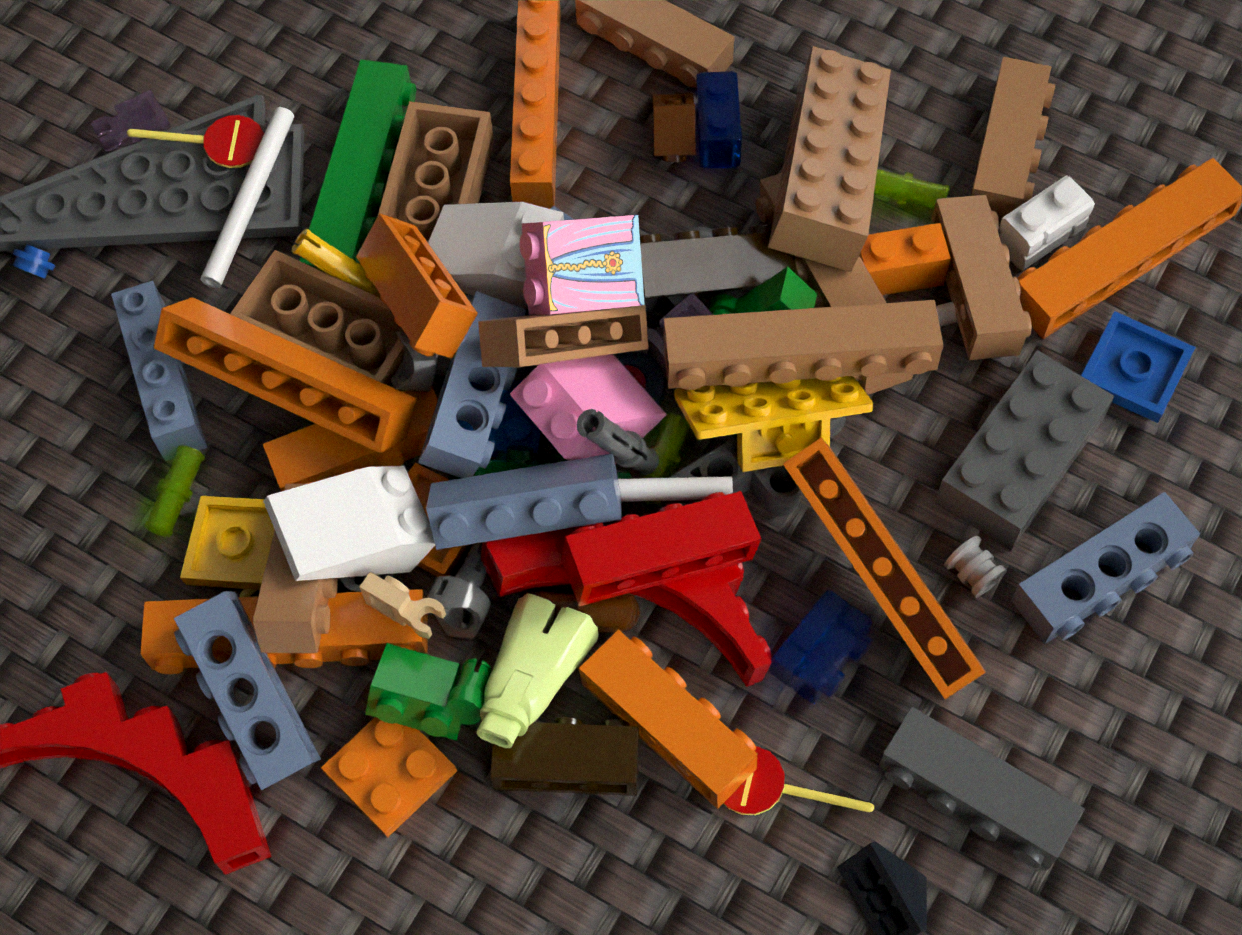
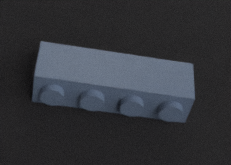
[426,453,621,550]

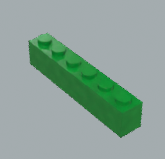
[300,59,416,272]

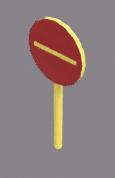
[127,115,264,168]
[723,746,874,815]

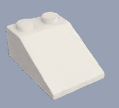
[428,202,564,310]
[263,466,435,581]

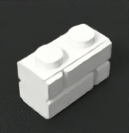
[998,175,1095,271]

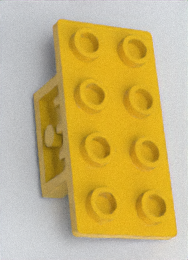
[674,376,873,472]

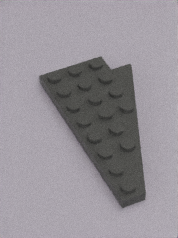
[0,95,304,251]

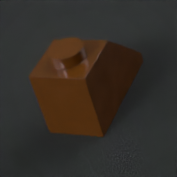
[653,93,696,162]

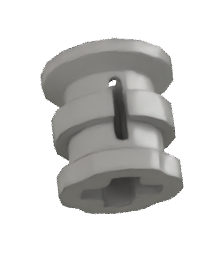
[944,536,1007,598]

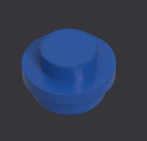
[13,244,56,279]

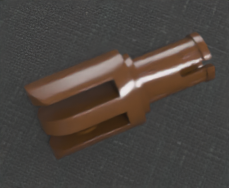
[536,590,641,633]

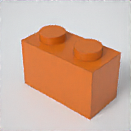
[859,223,951,296]

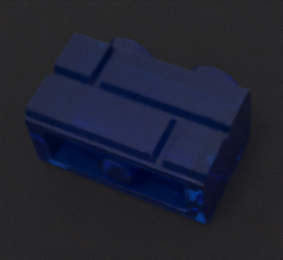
[696,71,742,169]
[769,590,873,704]

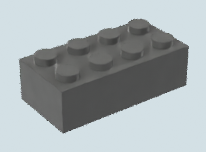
[935,350,1114,551]

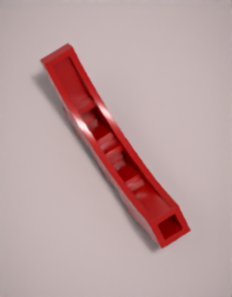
[481,523,772,687]
[0,672,272,875]

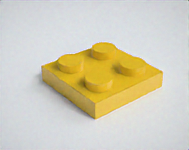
[180,496,275,590]

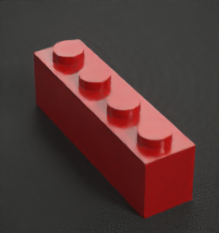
[561,491,761,606]

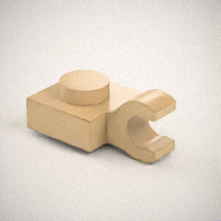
[359,572,446,639]

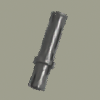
[576,409,659,475]

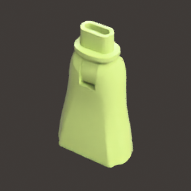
[476,593,599,748]

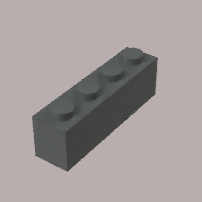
[878,707,1085,869]

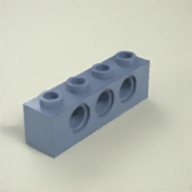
[111,281,207,461]
[418,291,526,478]
[1011,492,1200,644]
[174,591,321,790]

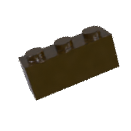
[490,717,639,796]

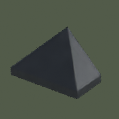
[837,841,927,935]

